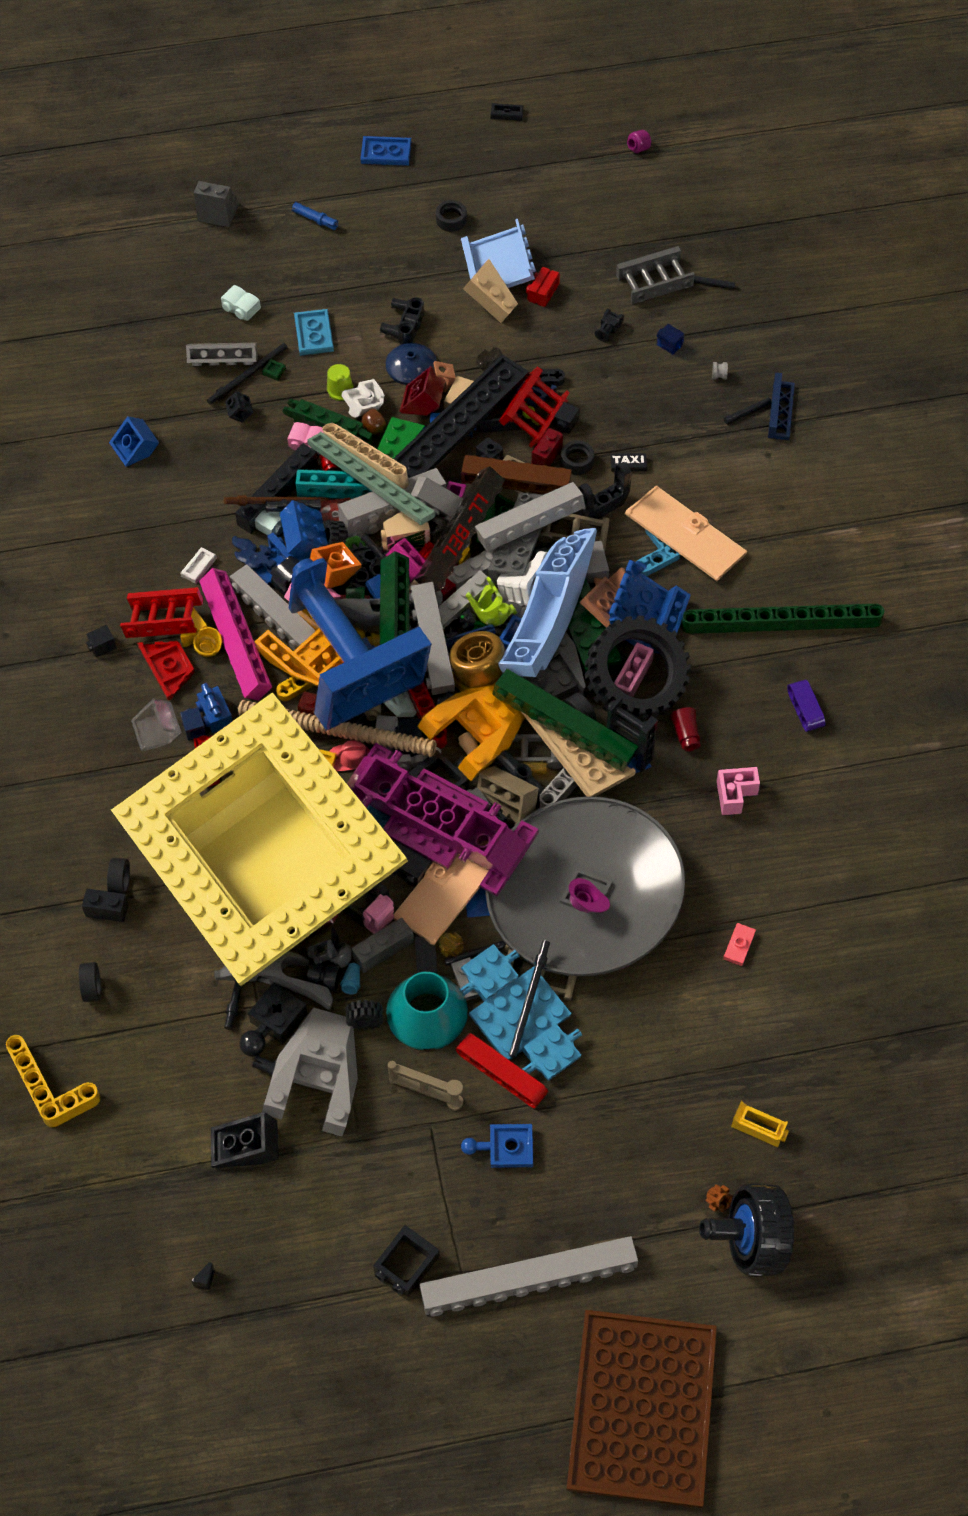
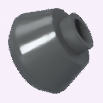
[329,942,352,968]

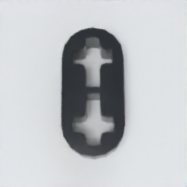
[539,369,565,387]

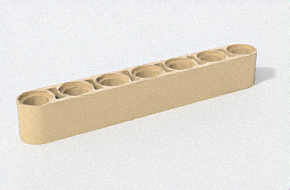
[322,423,409,489]

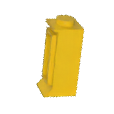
[731,1101,789,1147]

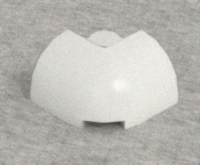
[342,379,385,418]

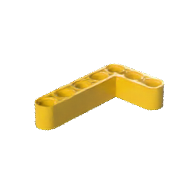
[6,1035,100,1127]

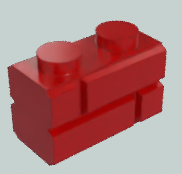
[526,267,560,307]

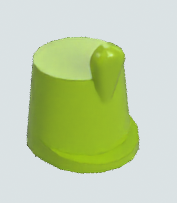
[327,364,353,401]

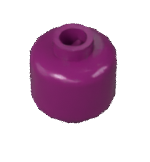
[627,130,651,153]

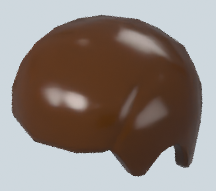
[362,408,387,437]

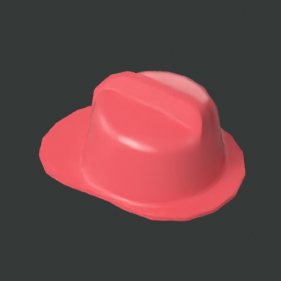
[329,740,370,772]

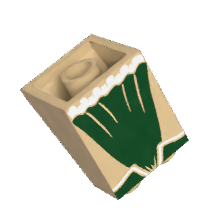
[381,512,430,553]

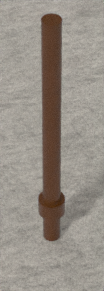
[224,495,328,506]

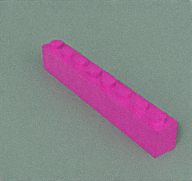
[199,568,272,701]

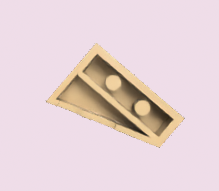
[463,259,518,323]

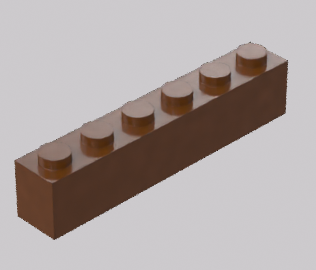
[461,455,572,494]

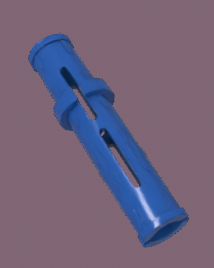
[292,202,338,230]

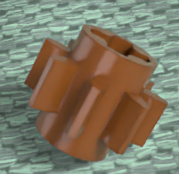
[705,1184,733,1212]

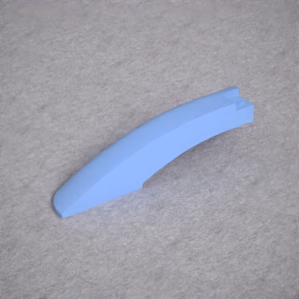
[498,528,597,678]

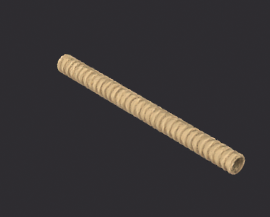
[238,700,436,757]

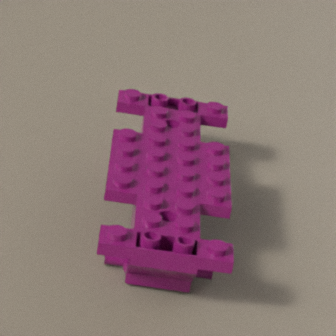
[346,743,539,897]

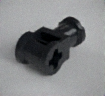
[595,309,624,342]

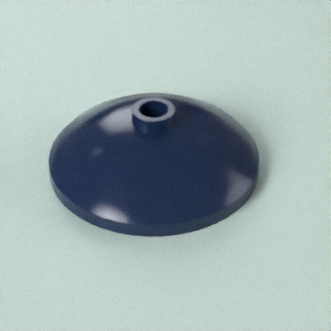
[386,343,437,385]

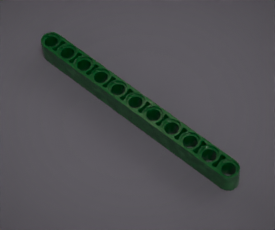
[681,604,884,634]

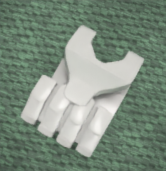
[497,551,548,606]

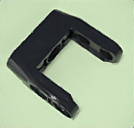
[578,462,632,519]

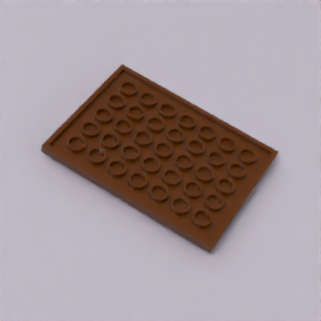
[566,1310,717,1508]

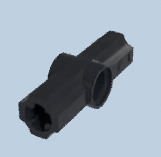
[494,750,544,801]

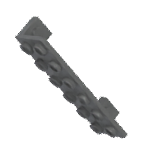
[488,493,543,586]

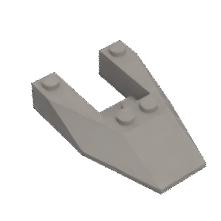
[262,1008,358,1136]

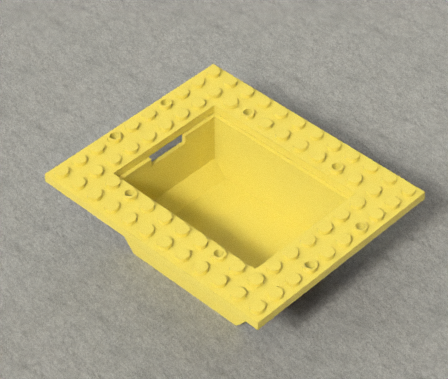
[111,693,408,986]

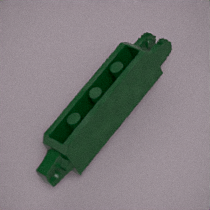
[282,398,373,445]

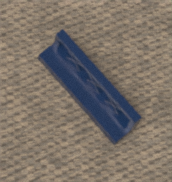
[768,373,795,440]

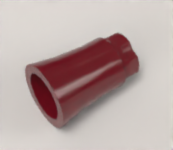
[670,707,701,752]

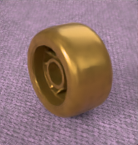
[449,631,505,688]

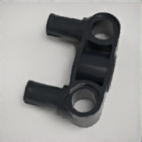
[380,297,424,344]

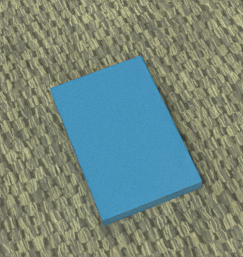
[294,309,334,356]

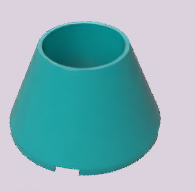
[386,972,468,1050]

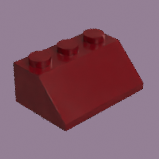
[400,366,445,416]

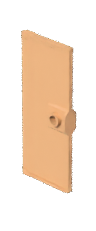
[625,486,747,581]
[394,841,489,945]

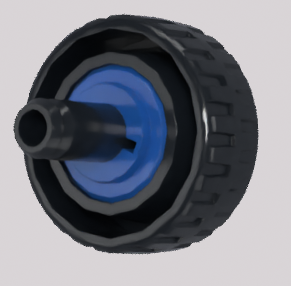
[699,1184,794,1276]

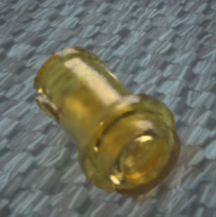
[523,761,547,776]

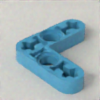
[637,529,681,576]

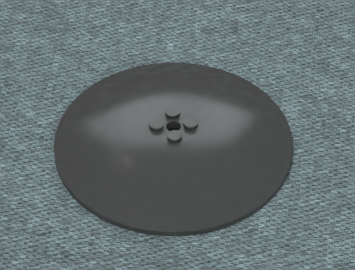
[486,797,685,976]

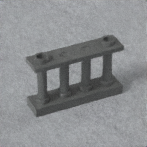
[616,246,695,304]

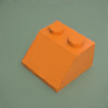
[310,542,362,589]

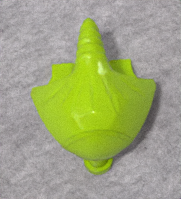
[466,576,517,626]

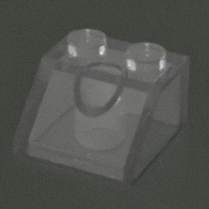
[131,698,181,751]

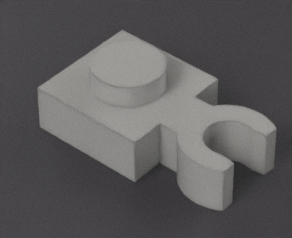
[397,754,424,771]

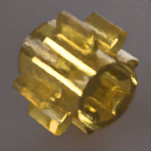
[439,932,464,957]

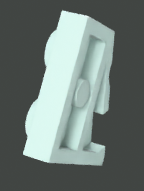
[384,691,416,717]

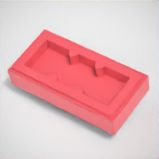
[723,923,756,966]

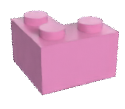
[717,767,760,815]

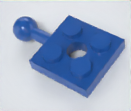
[461,1124,533,1168]

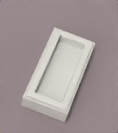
[181,547,217,584]

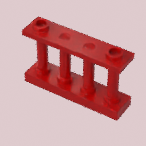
[499,366,570,447]
[120,587,204,638]

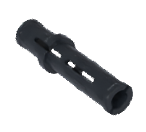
[265,499,321,513]

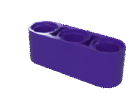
[787,680,825,731]

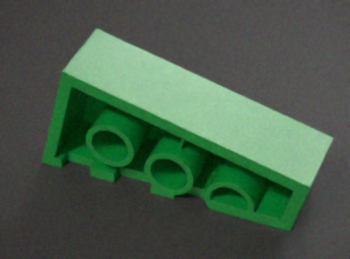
[377,417,425,459]

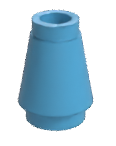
[340,963,360,994]

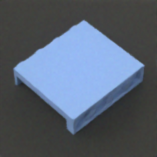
[461,219,536,288]

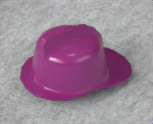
[568,878,610,913]

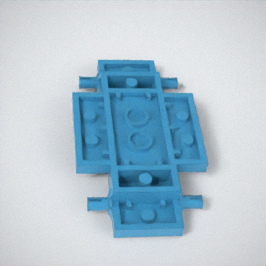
[459,944,582,1081]

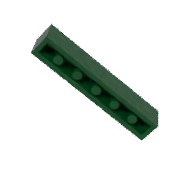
[380,551,409,645]

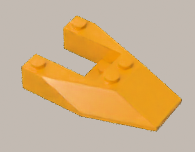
[255,609,344,687]
[417,681,525,781]

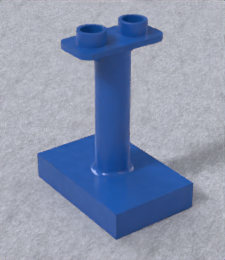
[288,558,432,731]

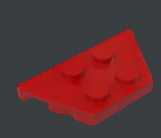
[137,641,195,700]

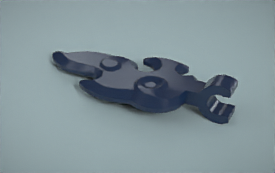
[232,536,276,574]

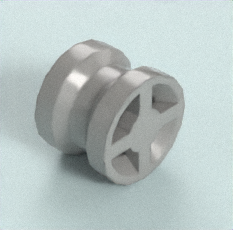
[712,362,728,380]

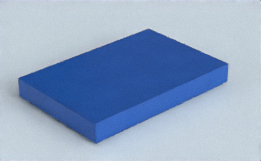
[360,136,411,166]

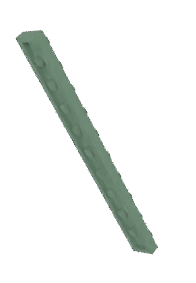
[307,432,435,525]

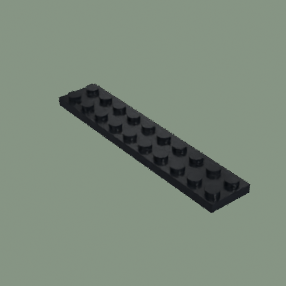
[393,354,529,478]

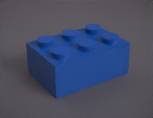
[280,500,328,560]

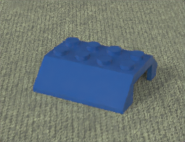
[609,560,691,654]

